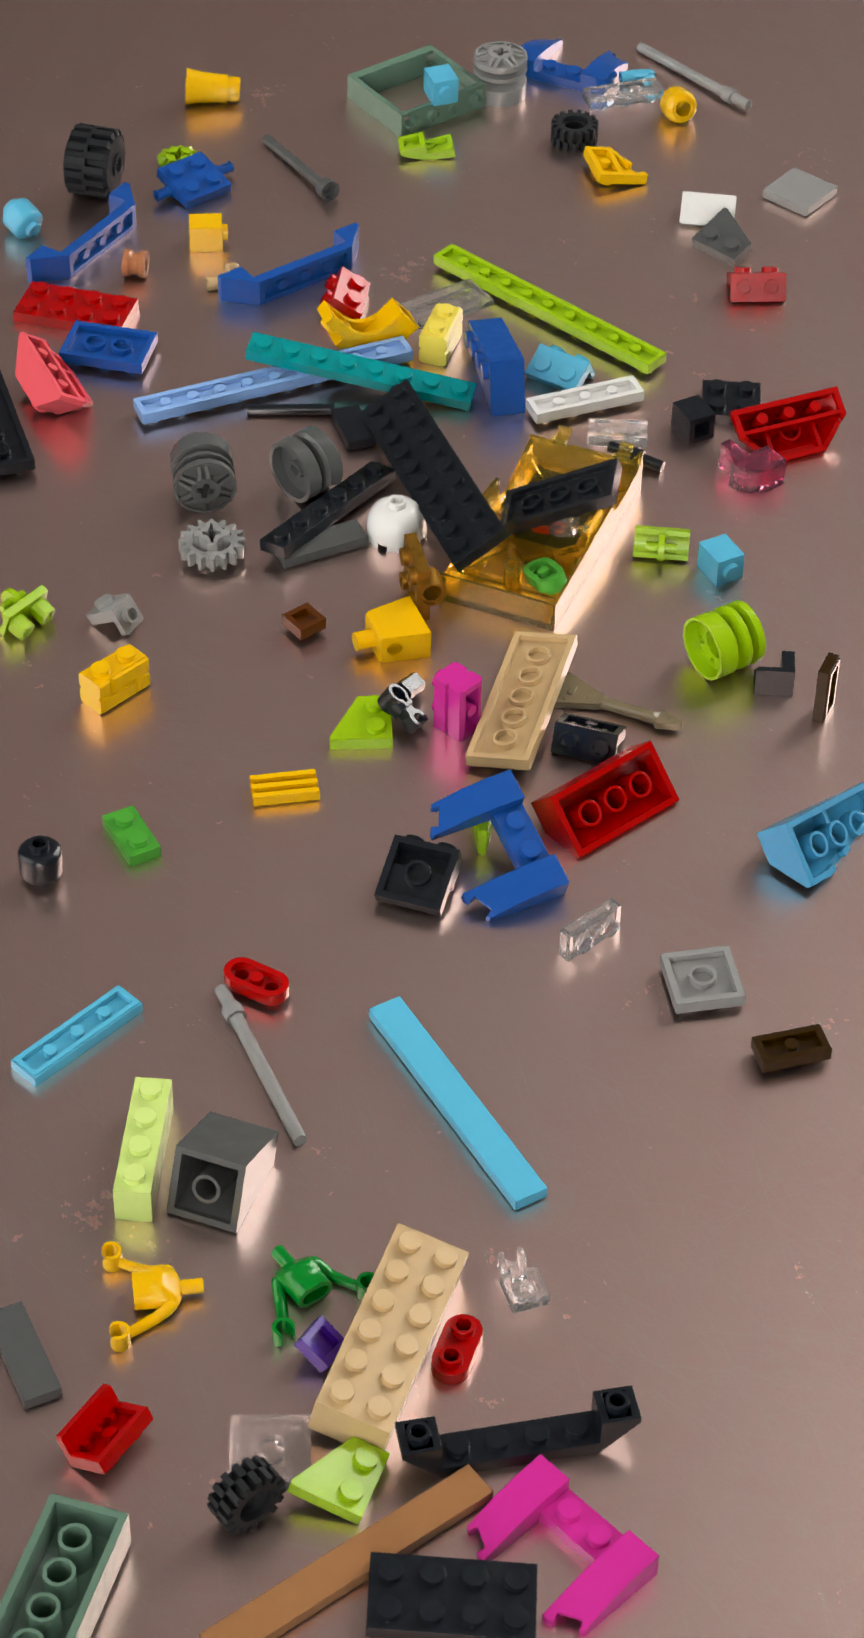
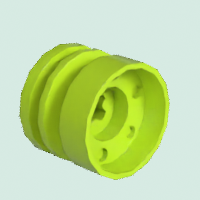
[683,600,766,681]

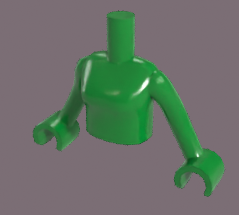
[271,1245,374,1347]

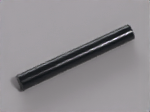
[247,404,335,416]

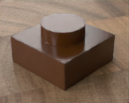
[282,602,326,640]

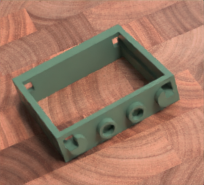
[347,44,485,137]

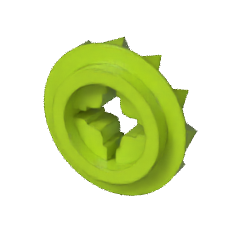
[158,145,198,167]

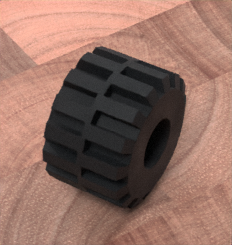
[63,123,125,199]

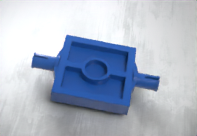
[153,151,234,209]

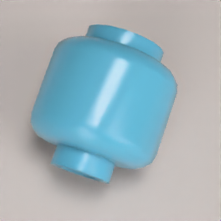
[2,198,43,239]

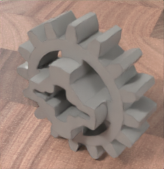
[178,518,246,572]

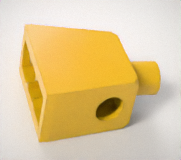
[352,596,431,663]

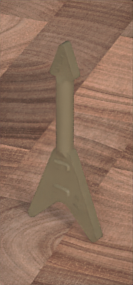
[554,672,682,730]

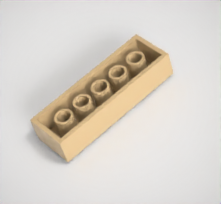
[307,1223,469,1450]

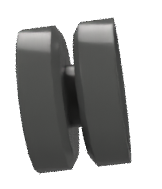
[269,426,343,503]

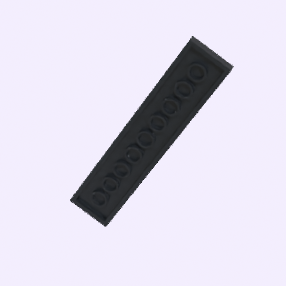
[362,379,510,572]

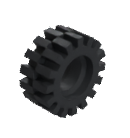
[551,110,598,153]
[207,1455,287,1535]

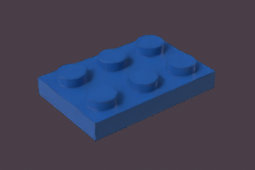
[59,320,158,374]

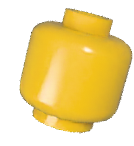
[660,86,697,124]

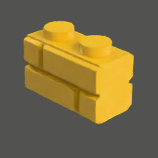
[78,644,150,715]

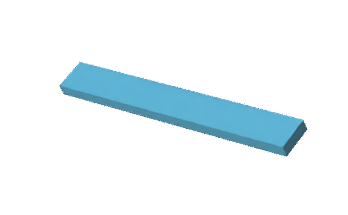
[369,996,548,1210]

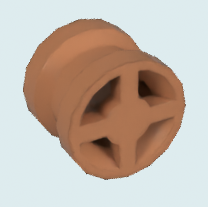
[122,248,150,278]

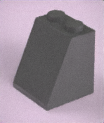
[166,1111,279,1233]

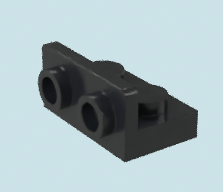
[551,712,627,764]

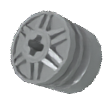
[473,41,528,108]

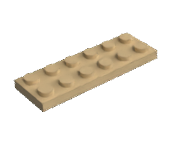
[465,631,578,771]

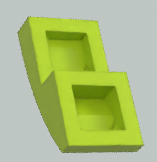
[398,131,455,160]

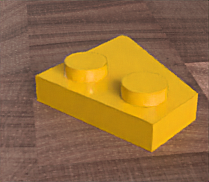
[583,146,648,186]

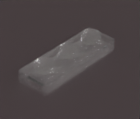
[582,77,664,110]

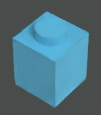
[424,64,459,106]
[697,534,745,587]

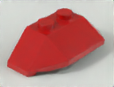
[730,386,847,465]

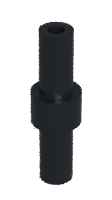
[607,441,665,473]

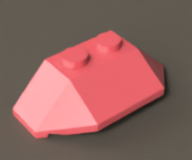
[15,332,93,414]

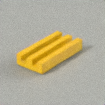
[249,769,320,806]

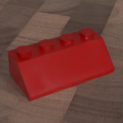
[531,741,680,859]

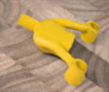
[101,1241,204,1353]

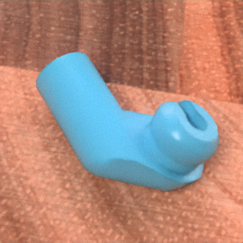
[618,69,657,88]

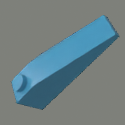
[757,782,864,888]

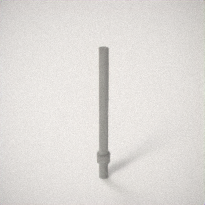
[637,42,752,110]
[215,984,307,1146]

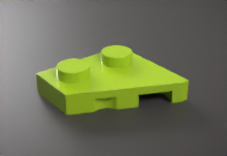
[329,695,393,750]
[287,1436,390,1525]

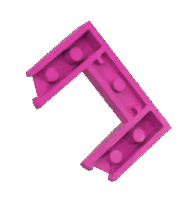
[467,1454,659,1636]

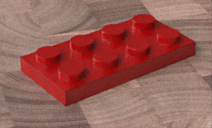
[13,281,139,331]

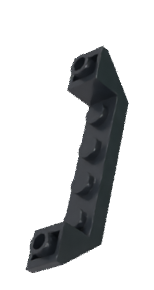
[395,1385,642,1478]

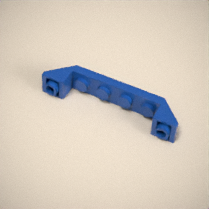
[26,182,136,283]
[218,223,359,305]

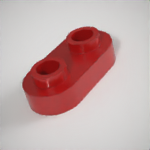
[224,957,289,1006]
[431,1314,483,1385]

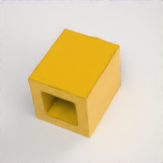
[189,213,228,252]

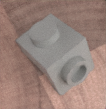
[86,593,143,636]

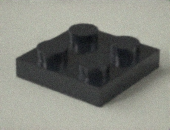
[702,379,761,425]

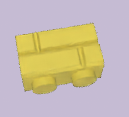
[419,303,463,367]

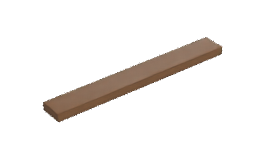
[199,1464,493,1638]

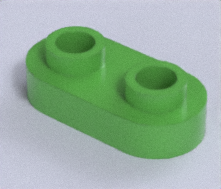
[523,557,567,595]

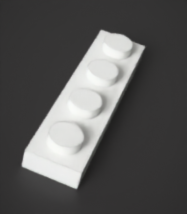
[526,375,645,424]

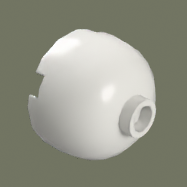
[366,495,427,553]

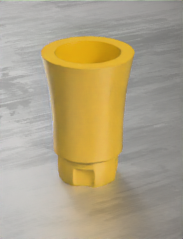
[185,68,240,105]

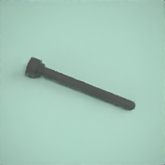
[262,134,340,202]

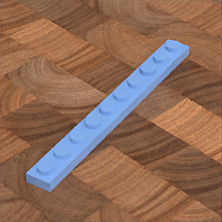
[133,335,414,424]

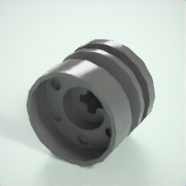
[170,432,237,513]

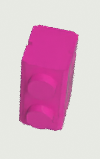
[432,662,482,742]

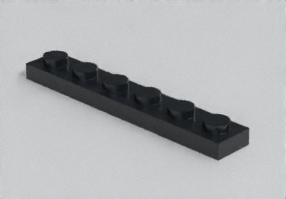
[260,461,396,559]

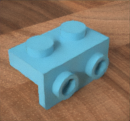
[525,343,595,391]

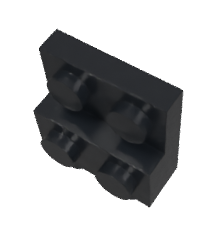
[374,834,463,916]

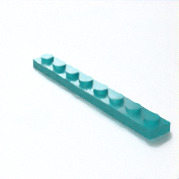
[245,332,477,411]

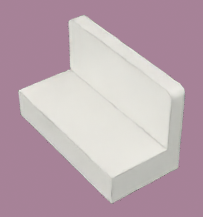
[680,191,737,226]

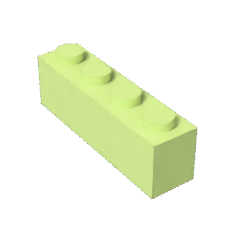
[113,1077,174,1222]

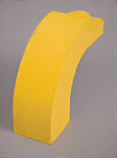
[316,298,419,350]

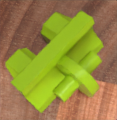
[633,525,691,561]
[0,585,55,641]

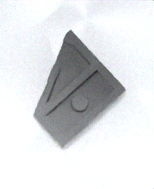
[692,207,752,267]

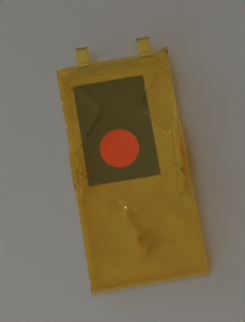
[440,425,644,632]

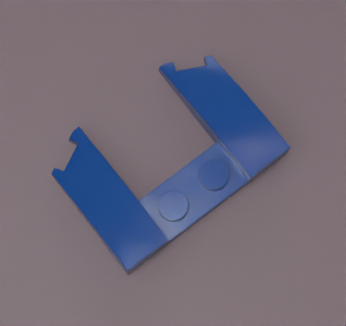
[522,39,628,98]
[430,769,570,922]

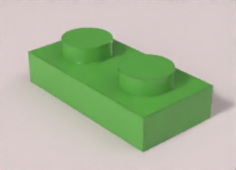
[102,805,161,867]

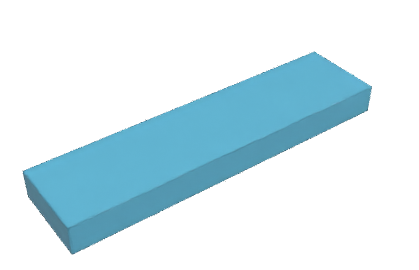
[11,985,143,1087]

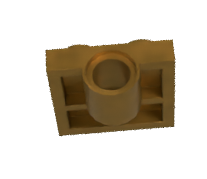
[399,532,447,621]

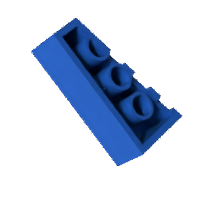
[464,317,525,417]

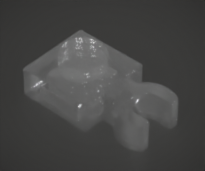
[497,1247,550,1313]

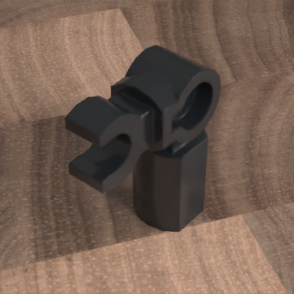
[377,672,428,734]

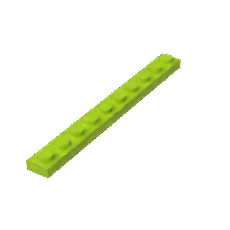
[434,244,667,374]

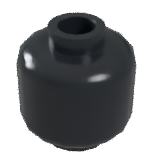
[17,835,64,887]

